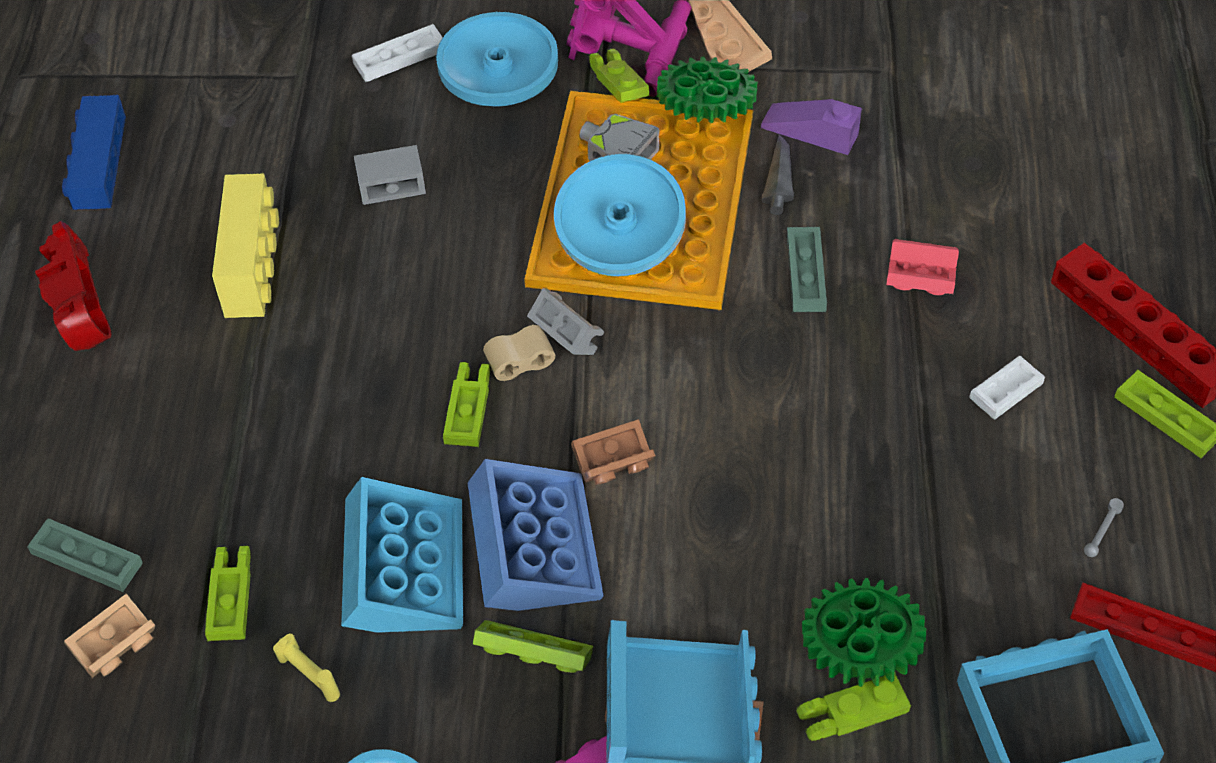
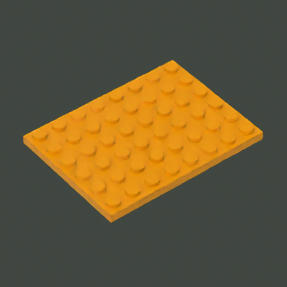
[524,91,753,310]

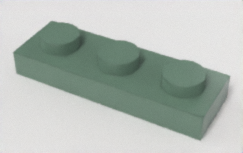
[787,227,827,312]
[27,518,143,592]

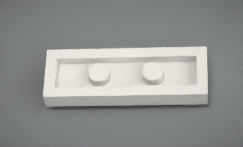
[352,24,443,82]

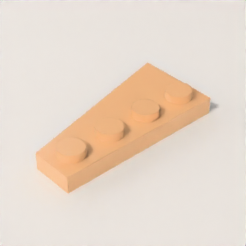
[687,0,772,72]

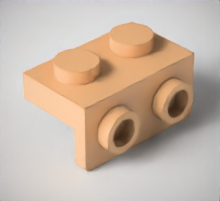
[64,594,156,678]

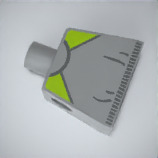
[579,114,659,162]

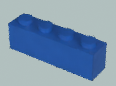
[62,95,126,210]

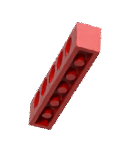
[1051,243,1216,408]

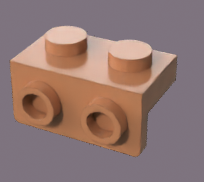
[571,419,655,485]

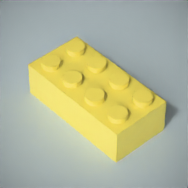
[212,174,279,318]

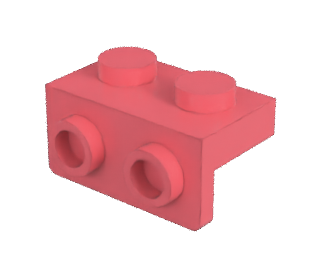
[886,239,959,295]

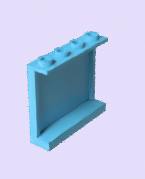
[606,620,762,763]

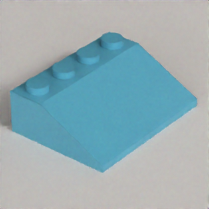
[341,477,463,633]

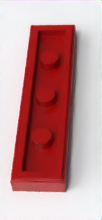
[1070,582,1216,672]

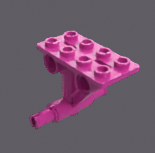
[566,0,692,97]

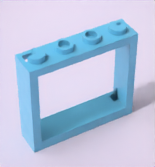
[957,629,1164,763]

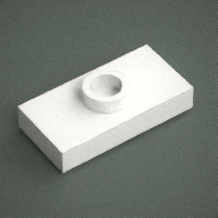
[970,356,1045,420]

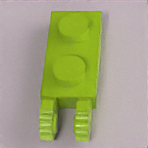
[589,49,649,103]
[443,362,490,447]
[205,546,251,641]
[796,674,911,741]

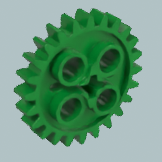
[657,56,757,123]
[802,578,926,687]

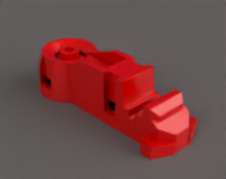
[35,221,112,351]

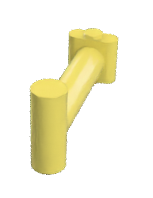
[273,634,340,702]

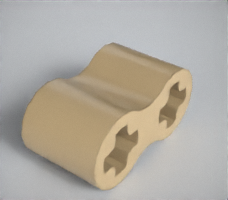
[483,325,556,381]

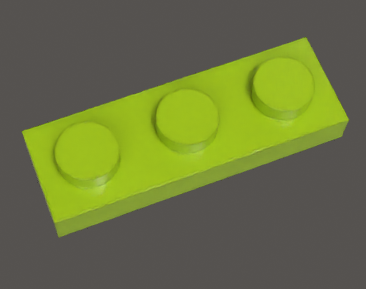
[1114,370,1216,458]
[473,620,593,673]

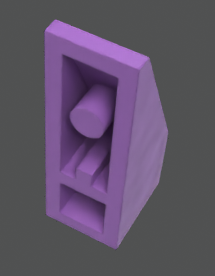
[761,99,862,155]

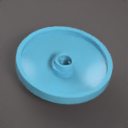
[436,12,558,106]
[554,154,686,276]

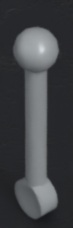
[1084,498,1124,557]

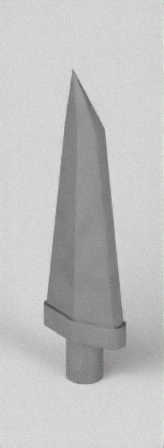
[762,134,794,215]

